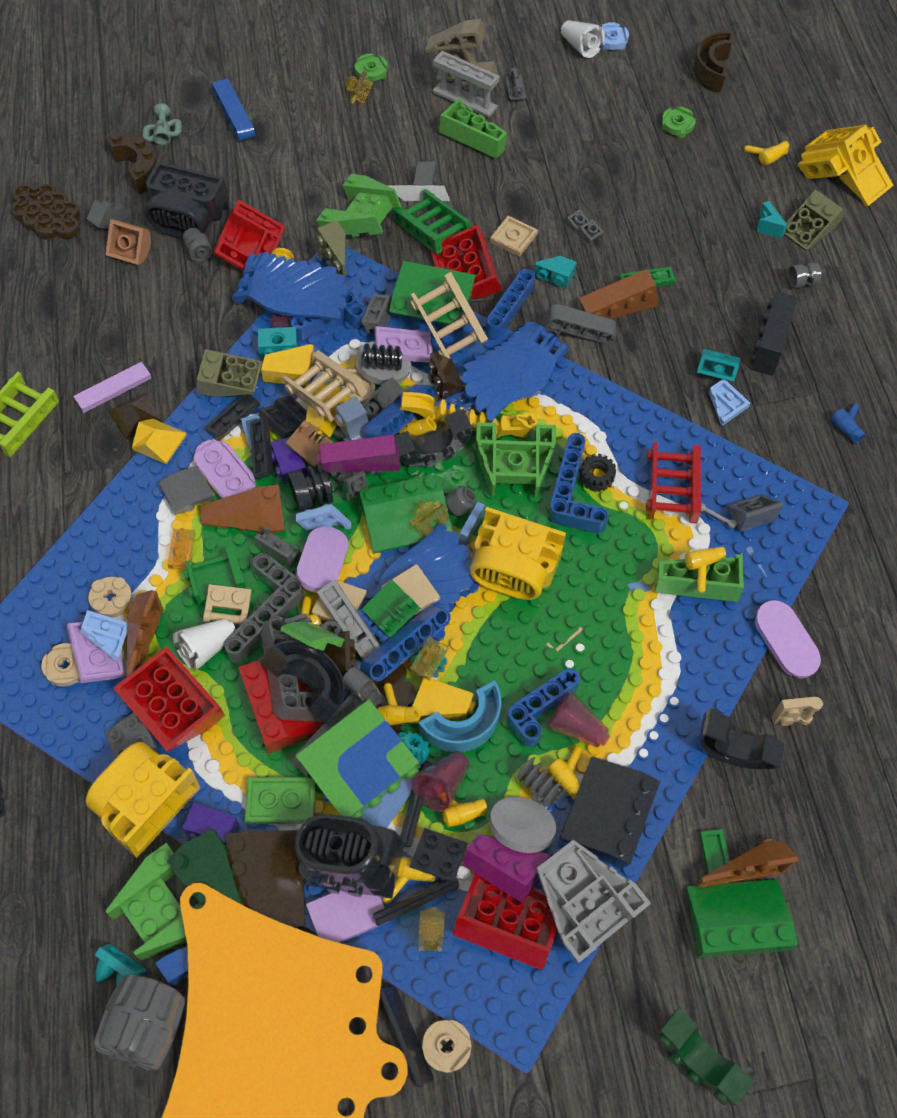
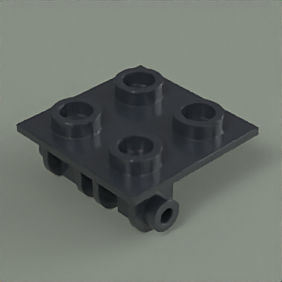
[409,828,468,883]

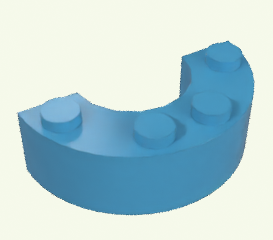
[418,680,501,752]

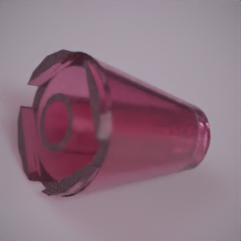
[546,691,610,748]
[412,752,470,812]

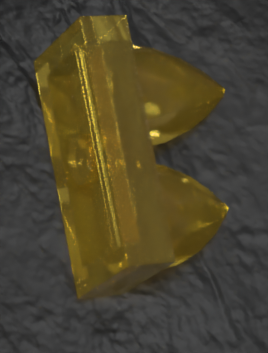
[167,528,196,569]

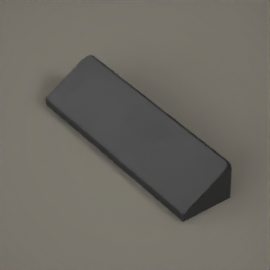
[380,986,434,1088]

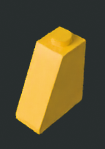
[260,344,315,386]
[306,384,351,438]
[409,676,476,724]

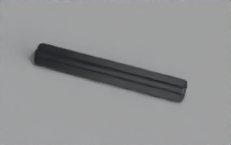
[400,760,433,848]
[372,878,460,926]

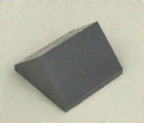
[727,494,783,532]

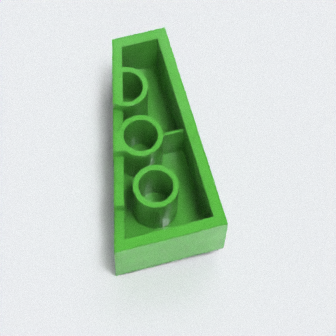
[439,99,507,158]

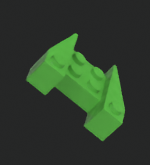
[316,174,402,237]
[475,422,556,498]
[106,843,203,961]

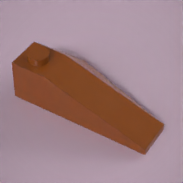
[200,485,285,534]
[126,590,164,677]
[696,839,799,888]

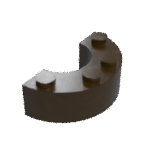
[694,32,734,92]
[105,132,157,195]

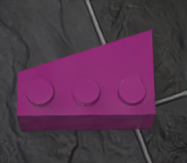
[463,834,550,903]

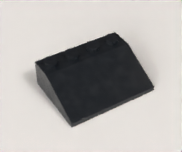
[559,756,660,869]

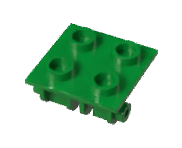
[362,580,421,638]

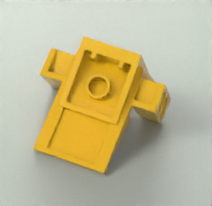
[797,125,894,206]

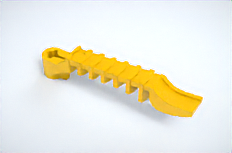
[400,392,538,438]

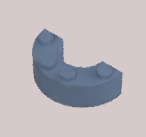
[334,396,383,475]

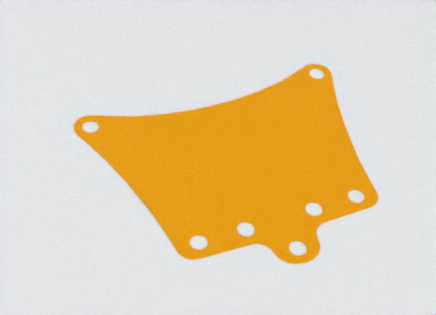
[162,883,407,1118]

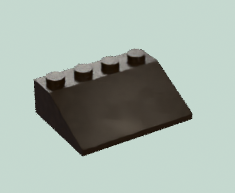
[226,830,306,927]

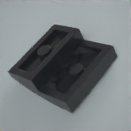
[258,395,307,439]

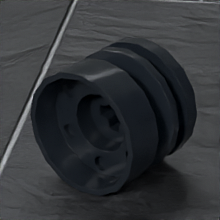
[287,463,333,513]

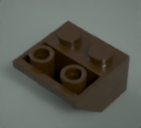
[428,352,465,401]
[324,631,356,689]

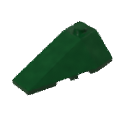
[167,829,244,906]

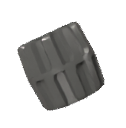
[93,975,185,1071]

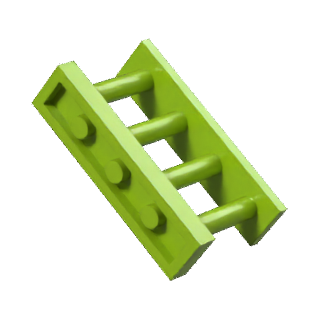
[0,372,59,457]

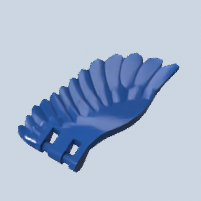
[232,251,349,320]
[461,322,569,423]
[358,522,473,646]

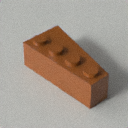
[579,269,658,319]

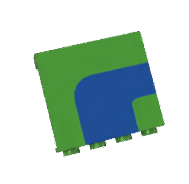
[296,699,420,818]

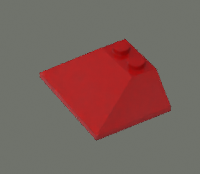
[214,199,285,271]

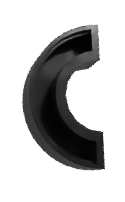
[394,409,472,467]
[261,640,345,724]
[698,708,784,770]

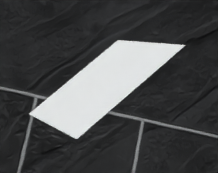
[387,185,450,201]

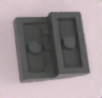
[159,466,214,515]

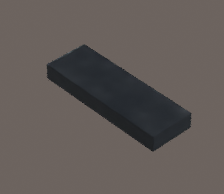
[205,394,260,441]
[250,417,273,480]

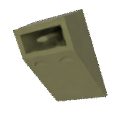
[784,189,844,251]
[316,220,347,285]
[196,349,262,397]

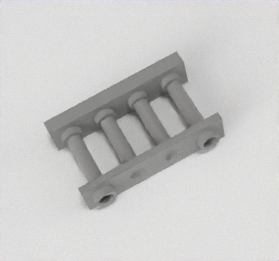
[433,51,500,118]

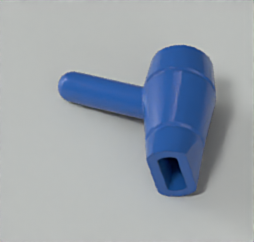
[831,403,866,444]

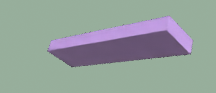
[73,362,152,413]

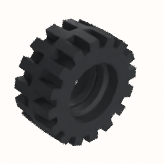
[579,454,616,492]

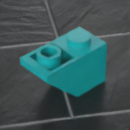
[534,256,577,289]

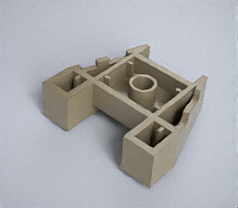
[425,19,498,89]

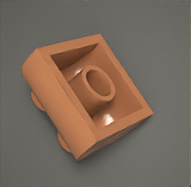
[106,219,151,265]

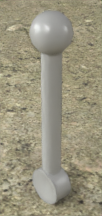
[701,503,737,528]

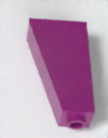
[317,435,401,472]

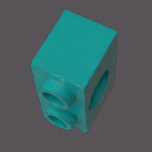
[258,327,298,359]
[697,349,740,382]

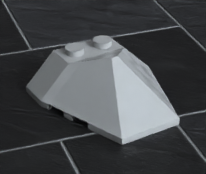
[536,840,651,963]

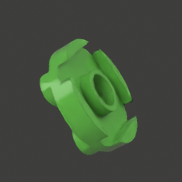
[355,54,387,84]
[661,107,696,138]

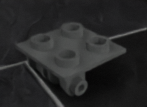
[105,712,158,758]

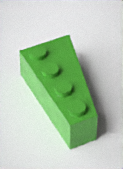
[655,554,744,602]

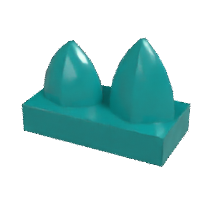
[95,944,148,986]

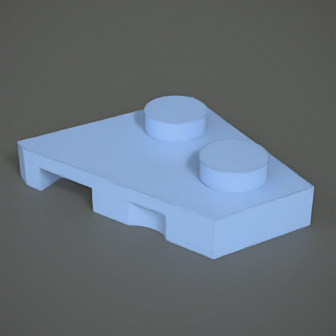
[709,379,750,426]
[296,504,351,530]
[80,610,128,661]

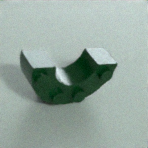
[657,1007,755,1106]

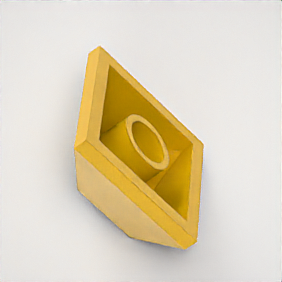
[132,419,187,465]

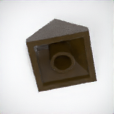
[108,393,161,439]

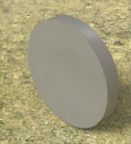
[355,341,411,385]
[489,797,556,853]

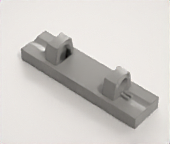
[317,580,381,660]

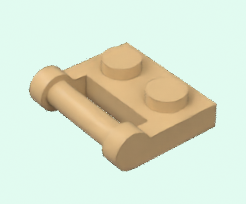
[203,584,252,626]
[772,697,823,726]

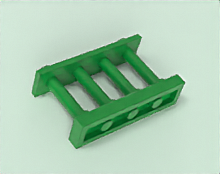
[392,189,470,254]

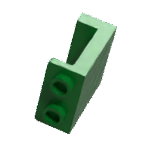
[183,547,246,605]

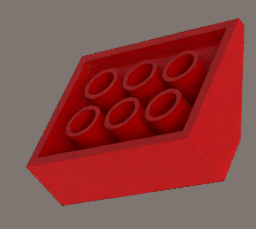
[431,224,502,299]
[114,646,225,752]
[239,660,324,754]
[452,874,557,970]

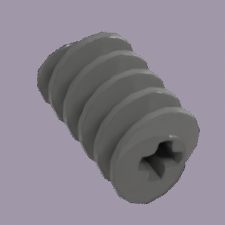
[517,757,567,807]

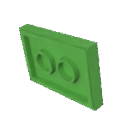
[245,777,316,824]

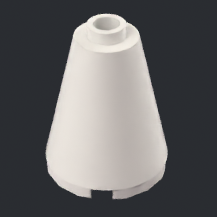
[561,20,604,58]
[173,619,236,671]

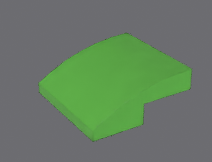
[280,621,345,651]

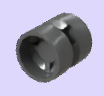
[183,227,213,262]
[788,262,821,289]

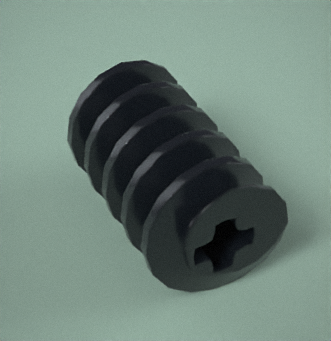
[361,343,402,370]

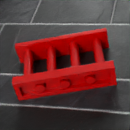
[646,442,701,524]

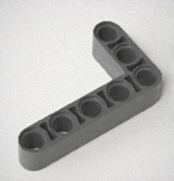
[224,554,304,662]
[261,616,322,722]
[292,666,383,778]

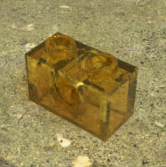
[418,908,445,952]

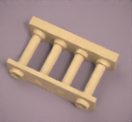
[410,272,488,358]
[283,350,367,421]

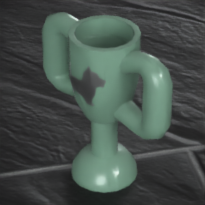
[142,103,182,145]

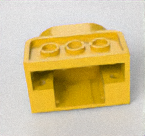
[469,507,566,600]
[86,742,201,858]

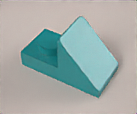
[756,201,787,238]

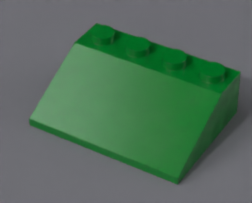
[389,261,476,330]
[359,474,452,554]
[686,879,798,959]

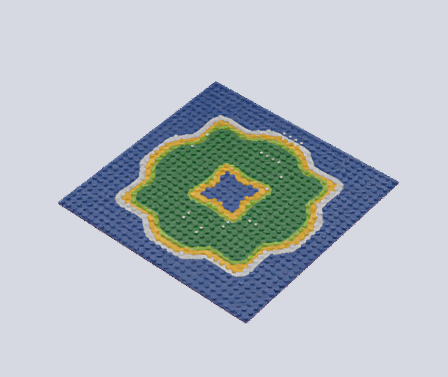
[0,247,848,1073]

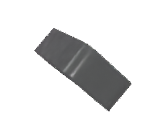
[541,304,616,344]

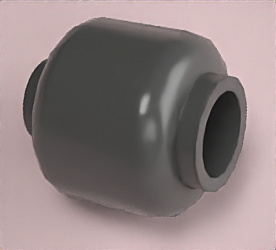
[446,486,476,516]

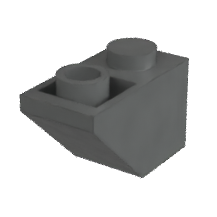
[87,199,130,229]
[362,377,405,420]

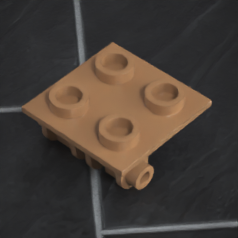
[286,420,333,467]

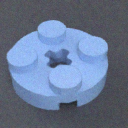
[600,23,629,50]

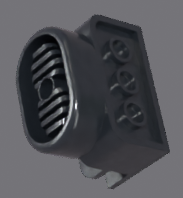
[144,161,230,238]
[294,814,405,899]

